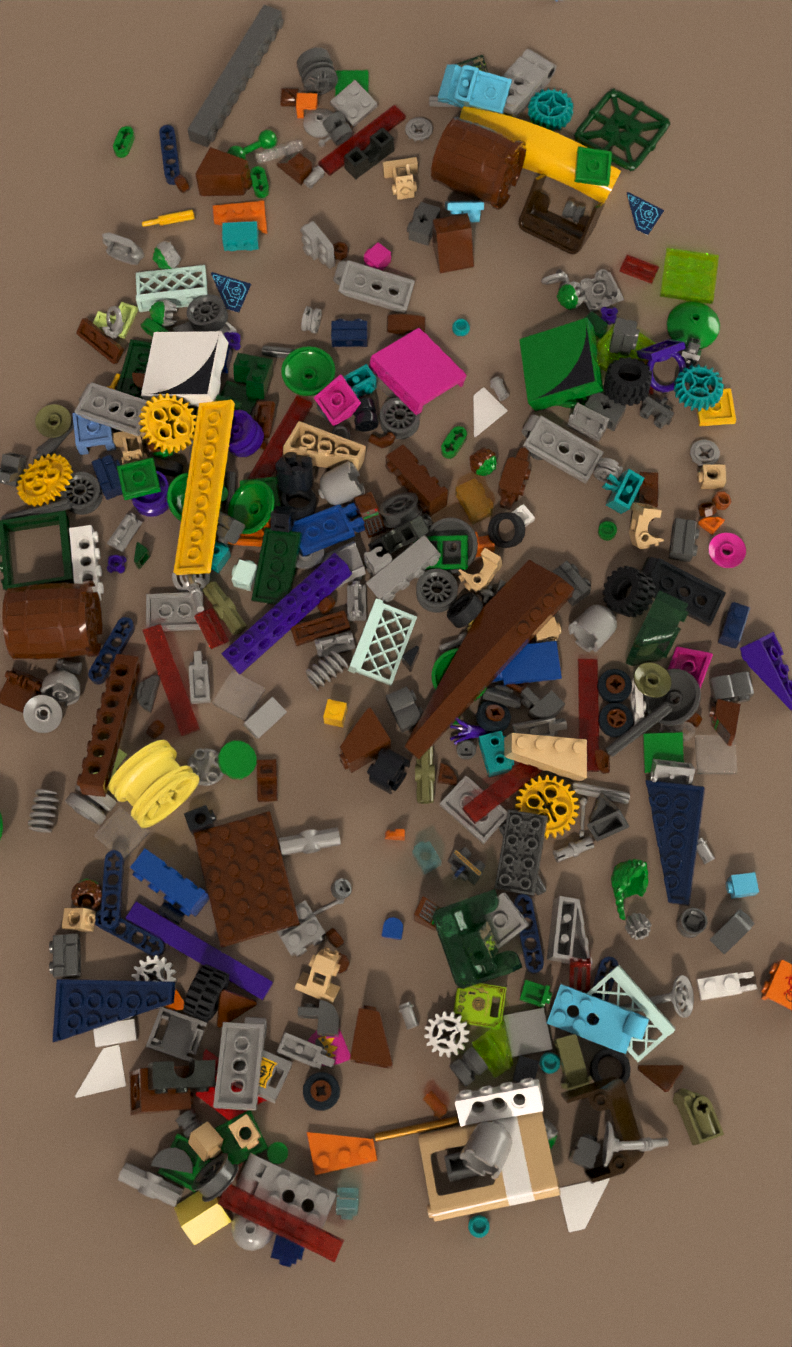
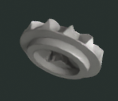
[405,117,432,142]
[690,440,720,467]

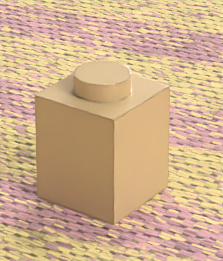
[188,1121,224,1162]

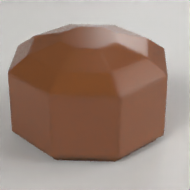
[712,491,732,510]

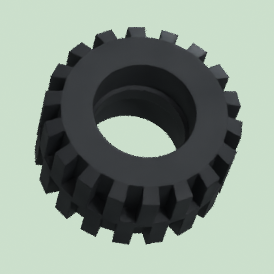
[604,357,652,406]
[603,566,655,617]
[184,964,229,1022]

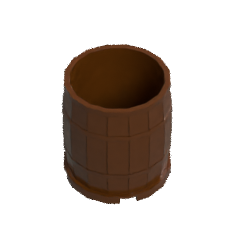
[431,117,526,210]
[2,581,103,660]

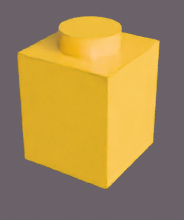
[323,699,348,728]

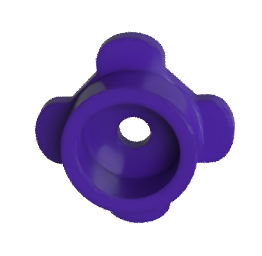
[600,307,618,325]
[223,332,241,350]
[107,555,127,573]

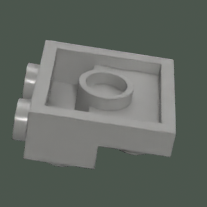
[300,221,335,269]
[277,901,326,957]

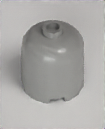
[318,461,365,505]
[568,605,617,652]
[460,1121,512,1179]

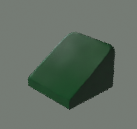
[134,542,151,569]

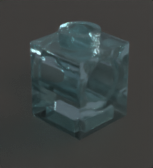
[412,841,441,875]
[336,1187,359,1220]

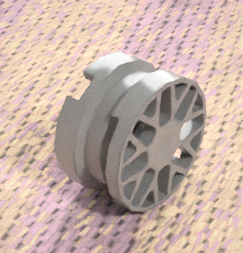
[301,306,322,334]
[593,458,623,485]

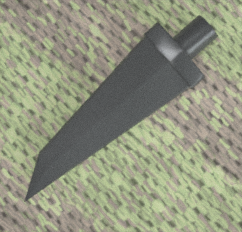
[33,420,74,461]

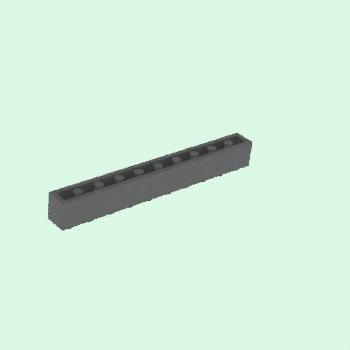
[187,5,284,148]

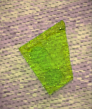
[472,1020,513,1078]

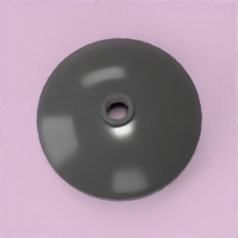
[426,518,478,574]
[644,669,701,726]

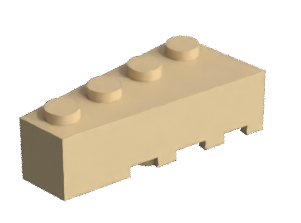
[283,421,366,471]
[504,733,587,782]

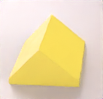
[174,1191,232,1245]

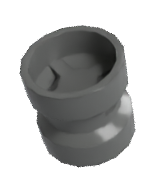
[562,200,585,223]
[175,1108,203,1138]

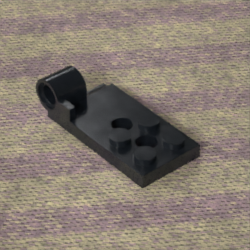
[641,557,726,626]

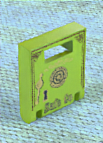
[452,980,507,1030]

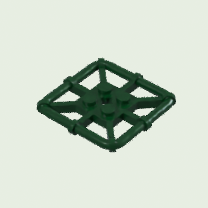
[574,88,670,172]

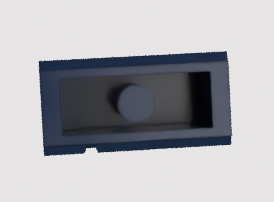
[331,319,367,347]
[91,454,122,500]
[718,602,750,648]

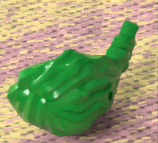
[611,859,648,920]

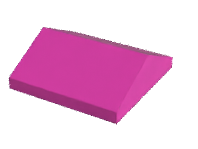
[314,374,361,426]
[668,646,713,688]

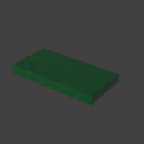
[117,339,152,399]
[251,527,302,605]

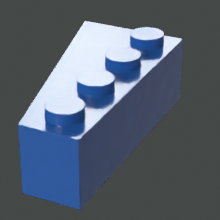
[130,849,209,918]

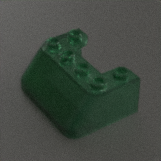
[625,590,689,666]
[433,889,522,988]

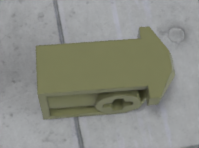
[554,1034,592,1090]
[673,1088,724,1146]

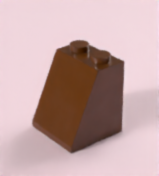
[195,147,252,196]
[432,213,474,273]
[339,707,391,773]
[350,1005,393,1069]
[129,1065,193,1115]

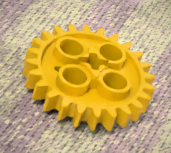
[138,393,197,454]
[16,453,73,507]
[515,775,579,839]

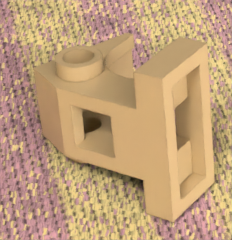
[383,157,418,200]
[112,431,148,465]
[629,502,664,549]
[458,548,503,595]
[295,947,341,1004]

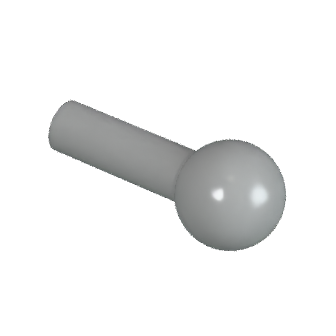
[439,632,468,653]

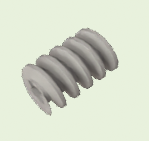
[306,650,349,691]
[28,789,59,833]

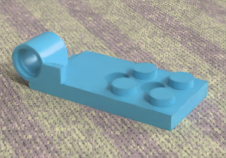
[445,201,484,222]
[547,984,649,1054]

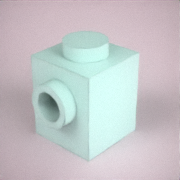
[231,559,257,592]

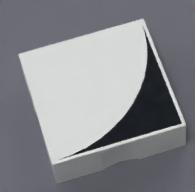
[141,331,228,407]

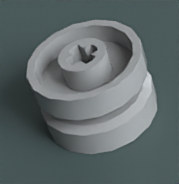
[65,785,117,826]

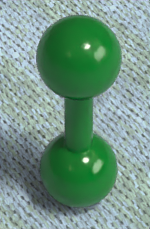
[227,130,277,159]

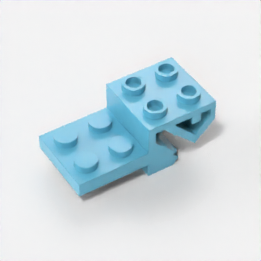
[437,64,512,114]

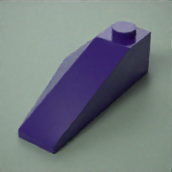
[740,632,792,710]

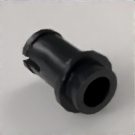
[158,902,185,925]

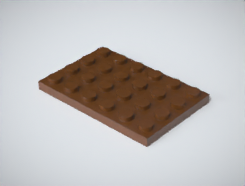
[193,811,300,947]

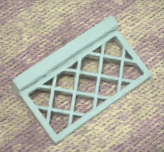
[136,265,208,312]
[348,598,417,686]
[587,964,675,1062]

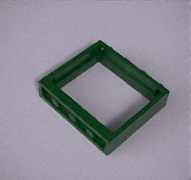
[0,511,74,591]

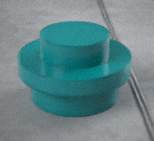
[452,319,470,336]
[539,1052,560,1074]
[468,1215,490,1238]

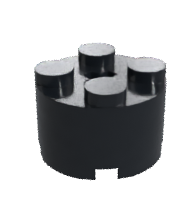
[275,452,314,494]
[367,747,410,794]

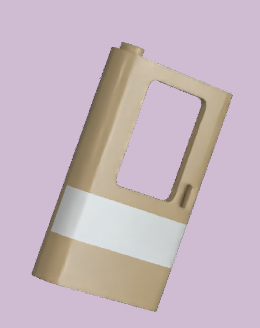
[419,1111,561,1222]

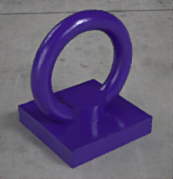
[637,339,686,392]

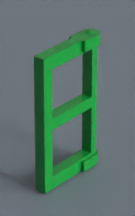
[413,535,468,570]

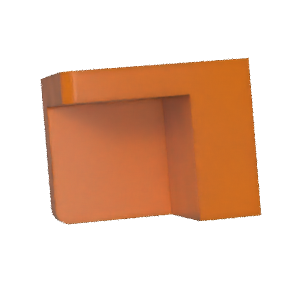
[296,93,318,118]
[475,532,495,557]

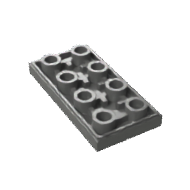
[495,810,548,896]

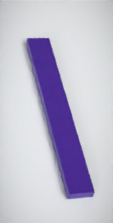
[125,902,273,1001]

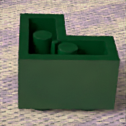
[233,353,273,399]

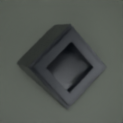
[402,645,419,672]

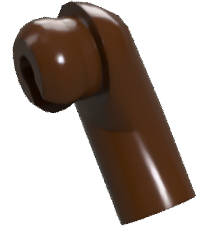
[368,432,396,448]

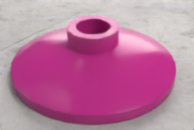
[708,533,746,568]

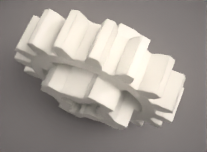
[131,955,177,982]
[424,1011,470,1057]

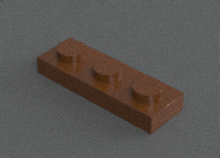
[76,318,124,364]
[291,610,350,646]

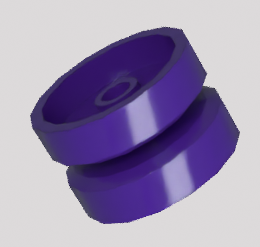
[228,410,264,457]
[131,471,169,517]

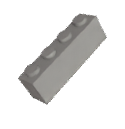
[366,535,441,603]

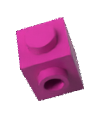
[364,242,391,270]

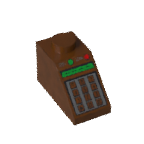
[277,152,312,185]
[354,492,386,539]
[709,699,741,746]
[414,896,446,931]

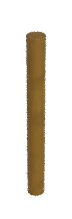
[374,1116,458,1142]

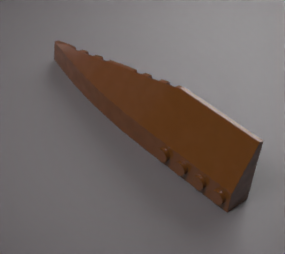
[404,560,574,760]

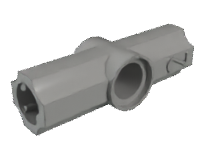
[279,827,341,856]
[118,1163,184,1207]

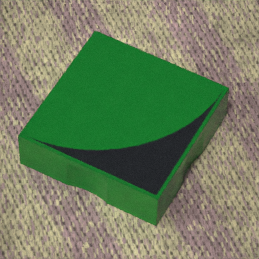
[519,318,604,412]

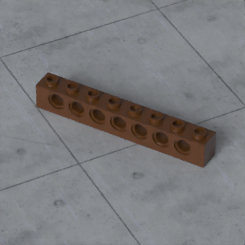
[77,654,141,797]

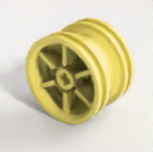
[108,739,199,828]

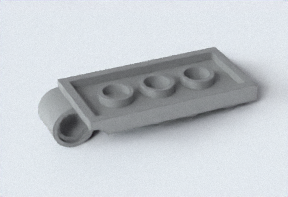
[333,260,415,314]
[74,382,147,437]
[522,415,604,484]
[213,1017,267,1111]

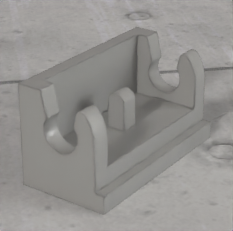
[567,403,610,442]
[364,547,392,577]
[243,697,287,739]
[649,759,695,785]

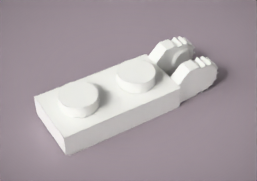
[696,972,757,1000]

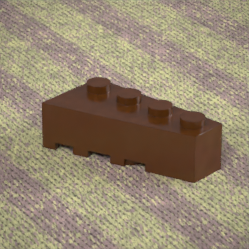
[385,444,448,517]

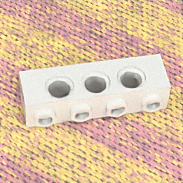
[69,525,104,601]
[455,1078,544,1126]

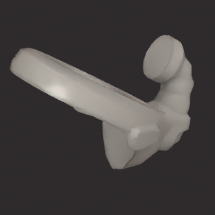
[541,269,569,287]
[102,306,124,339]

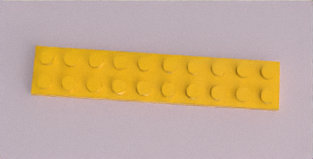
[173,400,235,575]

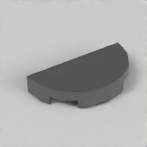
[136,675,161,713]
[483,685,521,709]
[151,1148,193,1174]

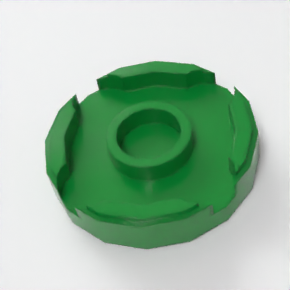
[218,741,257,780]

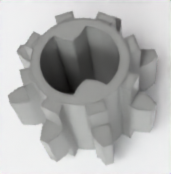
[624,913,652,940]

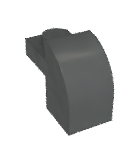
[0,452,27,487]
[520,687,565,720]
[709,909,755,954]
[298,1000,340,1037]

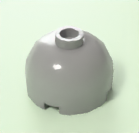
[41,670,80,706]
[231,1205,274,1251]

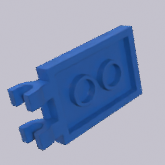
[291,503,365,556]
[492,641,562,686]

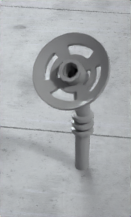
[172,569,210,612]
[621,975,694,1018]
[603,1121,669,1167]

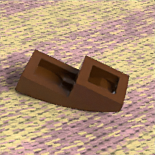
[387,314,425,336]
[257,759,278,802]

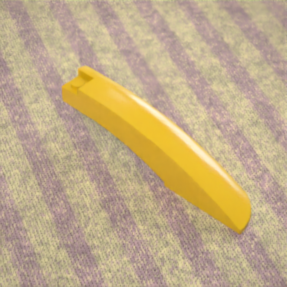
[460,106,621,203]

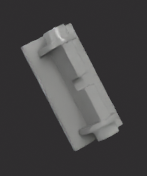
[107,512,143,552]
[347,581,366,621]
[314,631,356,658]

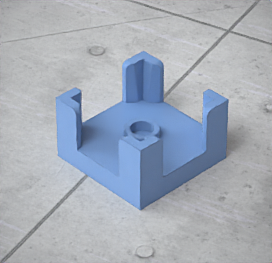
[72,413,116,455]

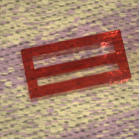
[620,255,659,284]
[194,608,229,650]
[568,958,591,993]

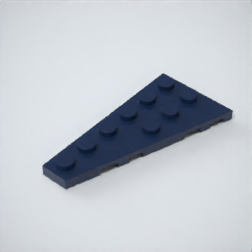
[645,780,705,906]
[52,979,175,1042]

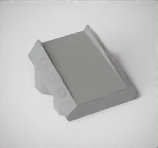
[102,232,145,265]
[578,269,624,312]
[321,541,366,588]

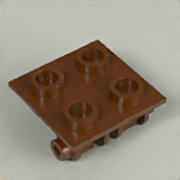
[0,668,43,713]

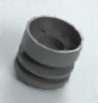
[296,48,338,96]

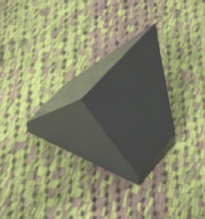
[587,792,629,841]

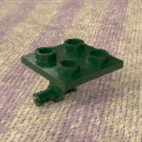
[215,381,258,416]

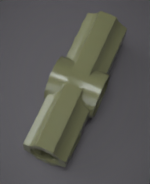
[202,581,247,636]
[415,746,435,804]

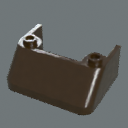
[518,174,605,254]
[561,1077,644,1184]

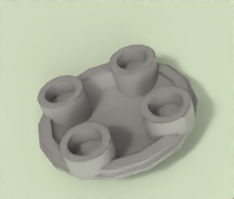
[187,748,224,786]

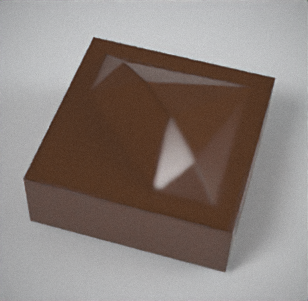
[280,89,298,107]

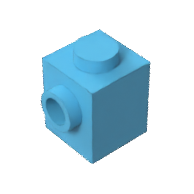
[726,872,759,899]

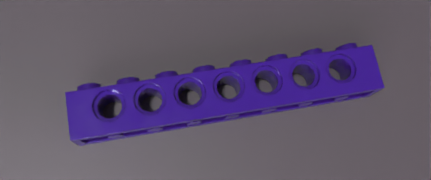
[221,553,352,675]

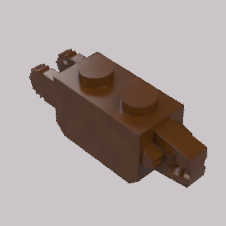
[498,448,531,510]

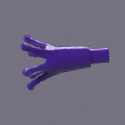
[450,719,491,745]

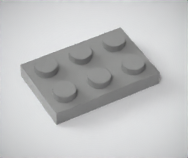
[146,592,204,632]
[440,776,508,844]

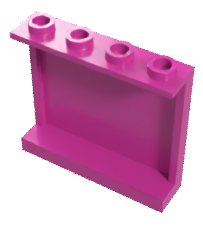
[369,328,467,415]

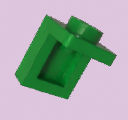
[519,980,552,1008]

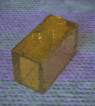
[455,478,494,525]

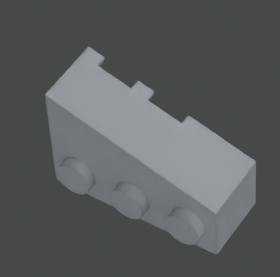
[547,896,593,966]

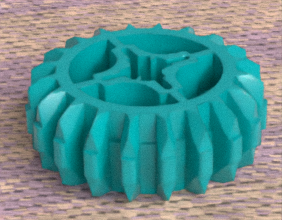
[528,88,573,132]
[674,363,724,412]

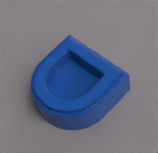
[382,917,403,940]

